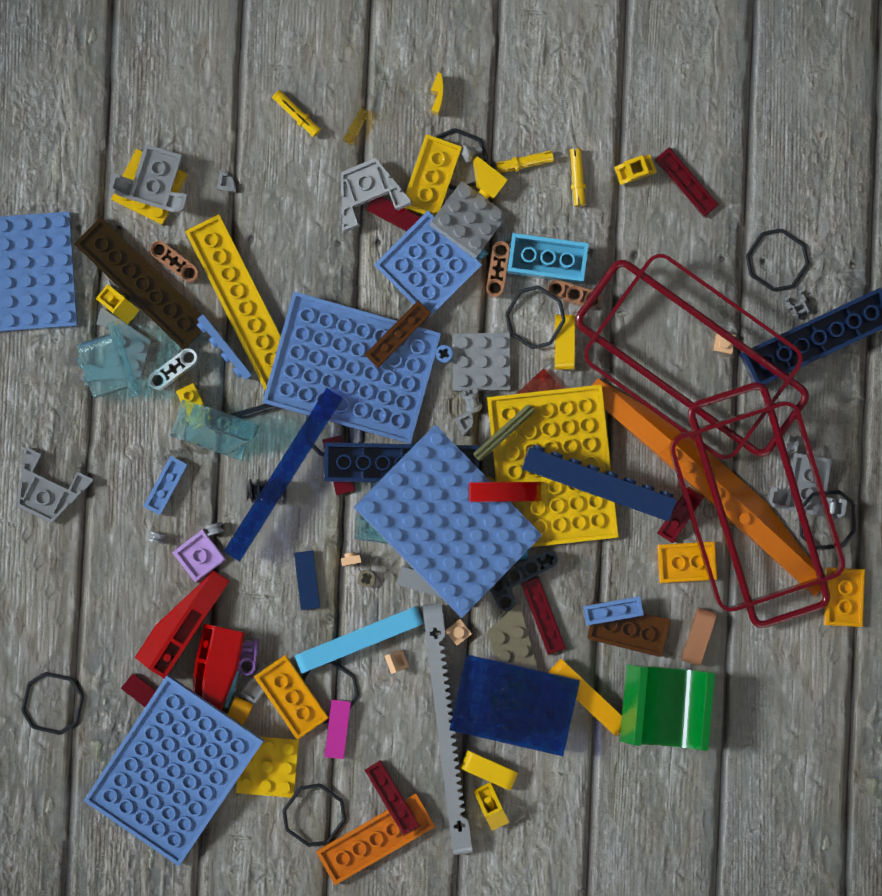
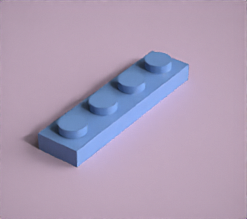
[197,314,251,380]

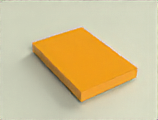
[657,541,717,583]
[824,567,865,627]

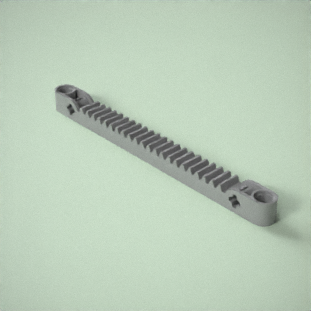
[422,603,473,855]

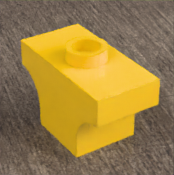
[614,154,657,186]

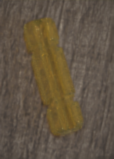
[343,109,369,145]

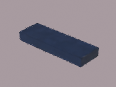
[294,550,320,610]

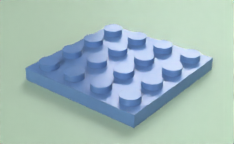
[374,211,482,319]

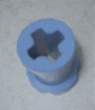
[435,345,453,364]

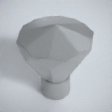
[461,145,483,163]

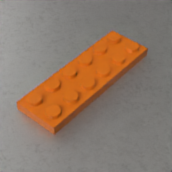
[316,793,436,885]

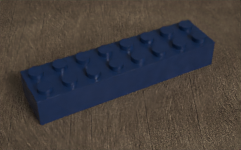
[739,287,882,385]
[324,442,480,483]
[520,445,676,522]

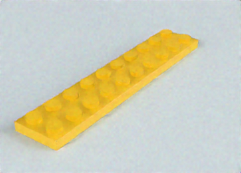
[185,214,281,391]

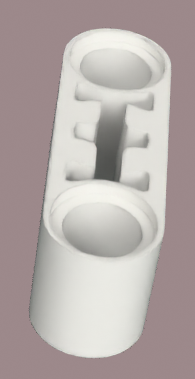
[149,349,199,390]

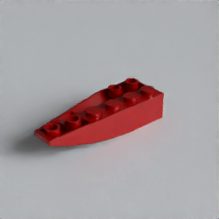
[134,571,230,679]
[192,624,245,711]

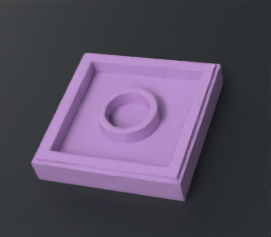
[172,529,226,583]

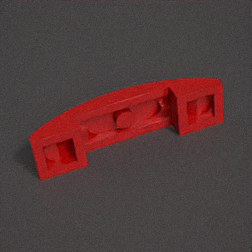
[469,482,541,502]

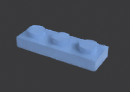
[143,456,188,516]
[583,596,643,626]

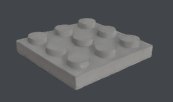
[429,181,507,259]
[452,333,510,391]

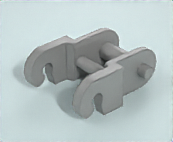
[784,290,810,319]

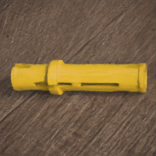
[272,90,321,138]
[570,148,586,207]
[496,150,554,174]

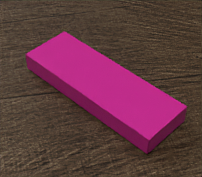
[324,699,351,759]

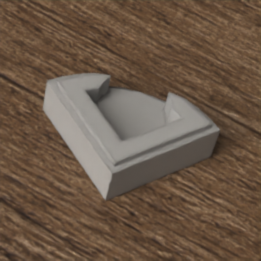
[217,170,236,193]
[455,412,474,436]

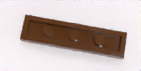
[364,300,432,368]

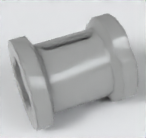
[461,388,482,413]

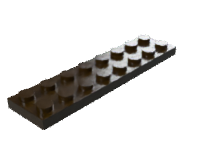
[74,217,202,350]

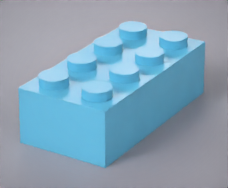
[507,233,589,284]

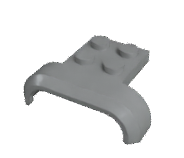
[109,144,188,213]
[768,453,847,518]

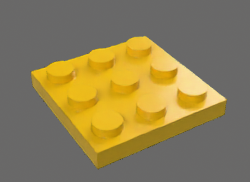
[111,149,188,226]
[236,736,299,798]

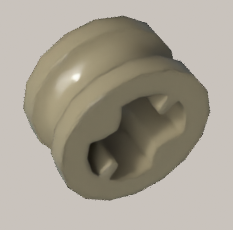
[358,570,375,587]

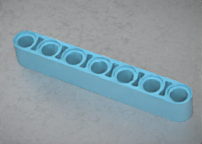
[294,606,424,673]

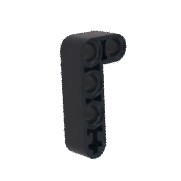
[490,551,558,611]

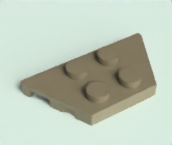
[487,603,539,676]

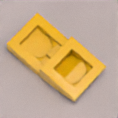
[431,72,443,116]

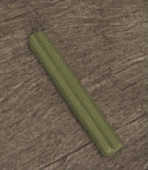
[473,405,535,461]

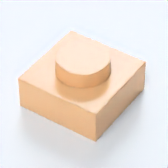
[713,333,736,355]
[341,552,362,566]
[445,619,472,645]
[385,649,409,674]

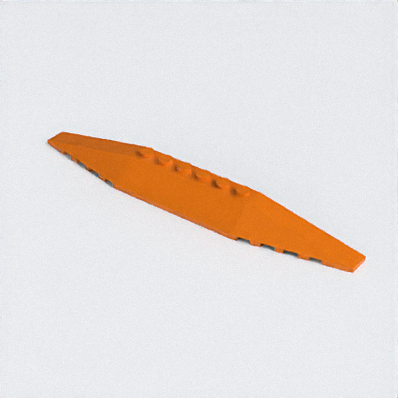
[592,379,821,596]

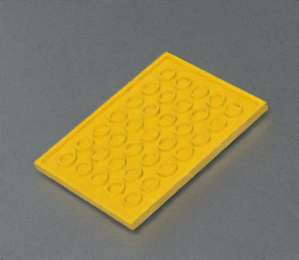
[487,385,618,547]

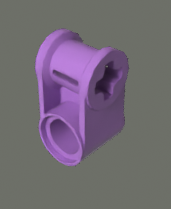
[238,639,258,676]

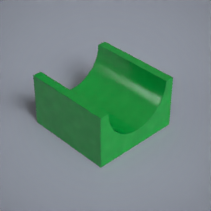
[620,664,715,751]

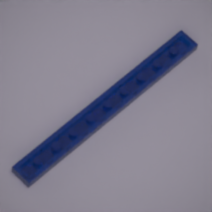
[223,388,343,562]

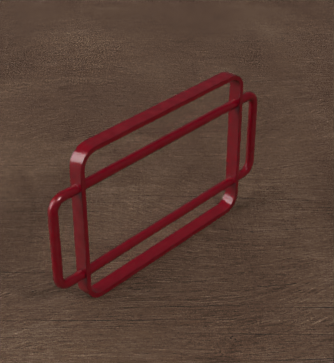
[575,254,809,459]
[669,382,845,628]

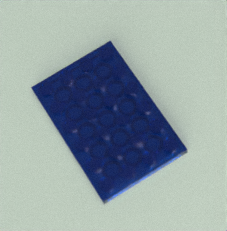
[449,654,580,757]

